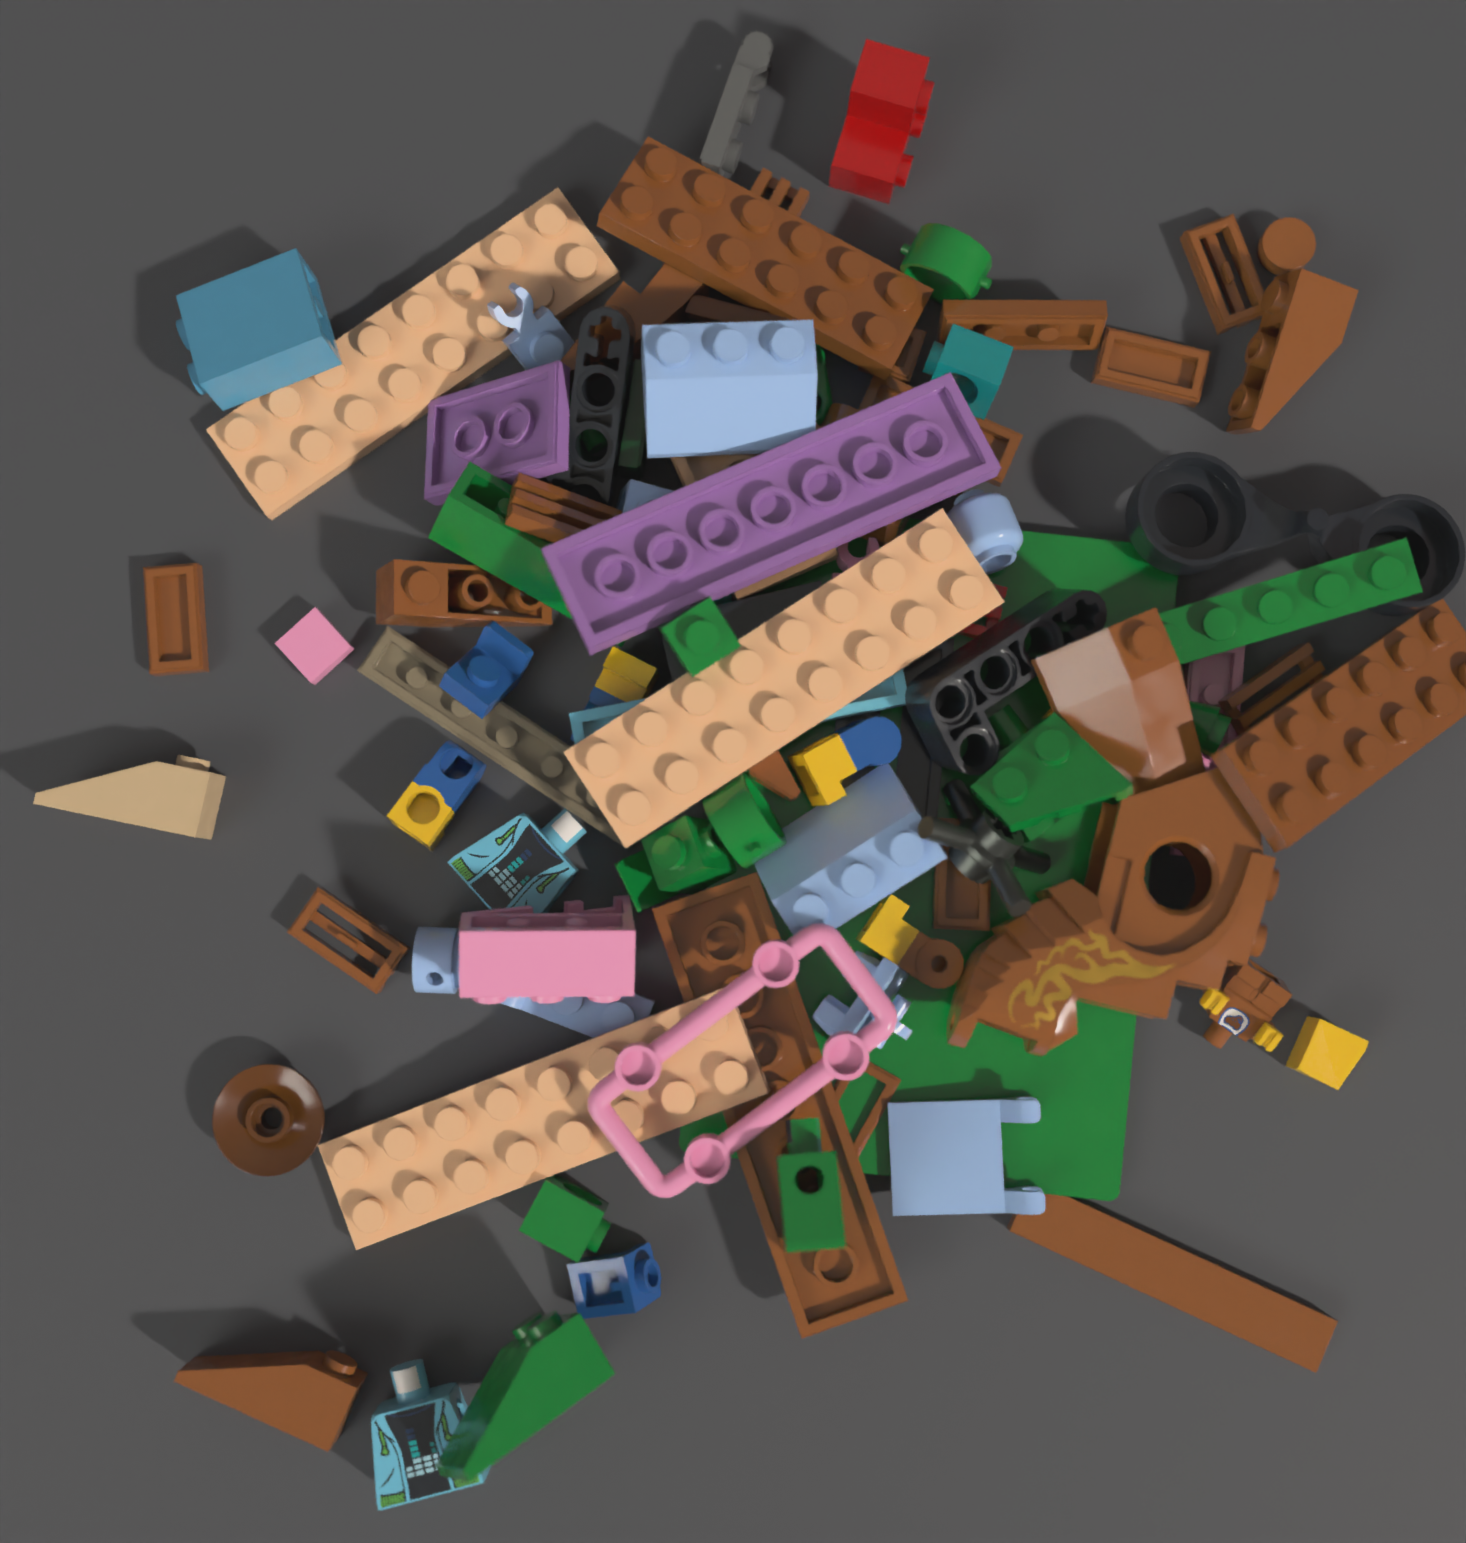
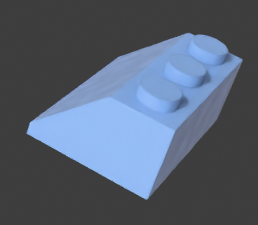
[641,320,817,458]
[754,763,948,935]

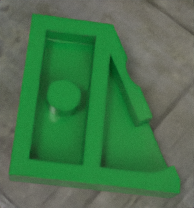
[970,712,1133,833]

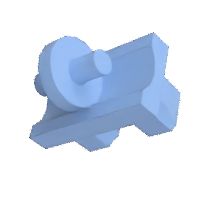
[812,951,912,1050]

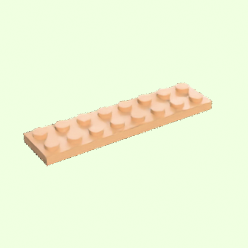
[206,187,620,520]
[563,508,1004,848]
[318,987,770,1250]

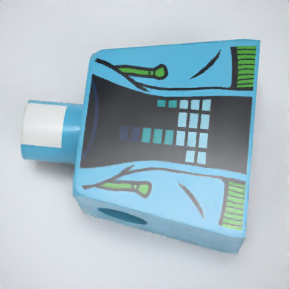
[447,808,587,913]
[371,1359,491,1511]

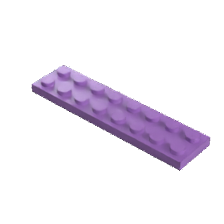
[541,372,1001,655]

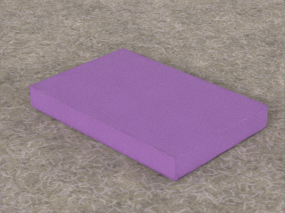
[424,360,570,506]

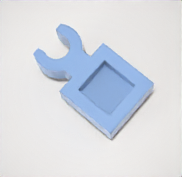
[487,282,574,370]

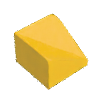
[1285,1016,1369,1090]

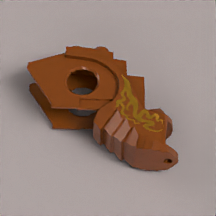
[947,768,1280,1057]

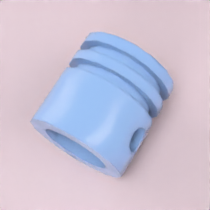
[412,927,459,994]

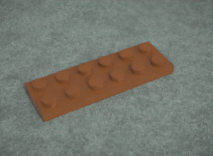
[597,136,934,381]
[1210,598,1466,853]

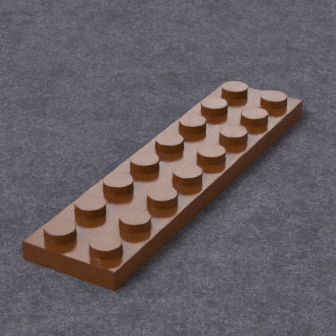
[652,872,909,1339]

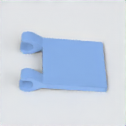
[888,1096,1046,1216]

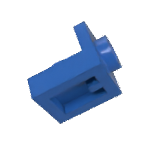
[439,621,533,719]
[567,1242,661,1319]

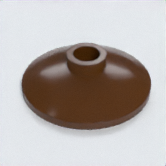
[212,1064,325,1177]

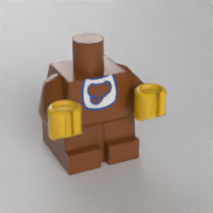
[1199,958,1292,1052]

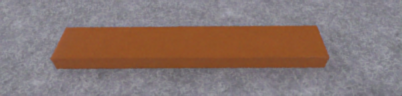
[1007,1194,1338,1373]

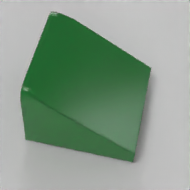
[614,850,680,913]

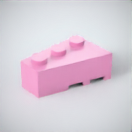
[459,895,635,1004]

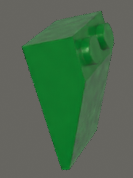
[435,1310,616,1482]

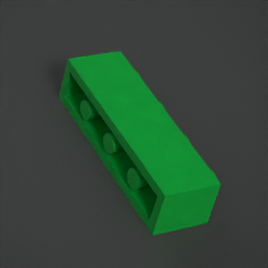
[428,462,627,648]

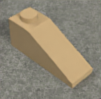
[33,755,226,839]

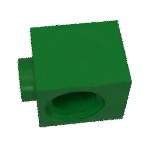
[518,1174,611,1263]

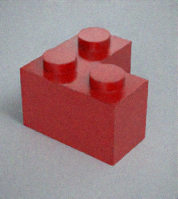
[829,39,935,204]

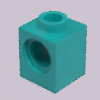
[922,324,1014,420]

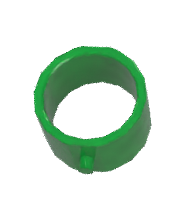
[900,223,992,304]
[702,772,787,868]

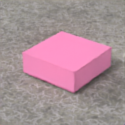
[275,607,355,685]

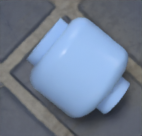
[947,489,1024,575]

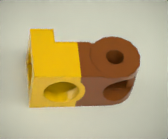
[856,894,964,988]

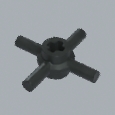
[918,779,1051,916]

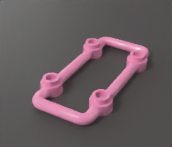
[588,923,897,1198]

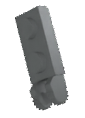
[700,30,773,176]

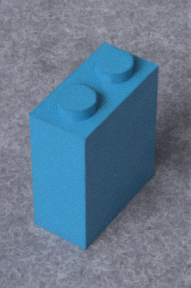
[176,248,342,411]

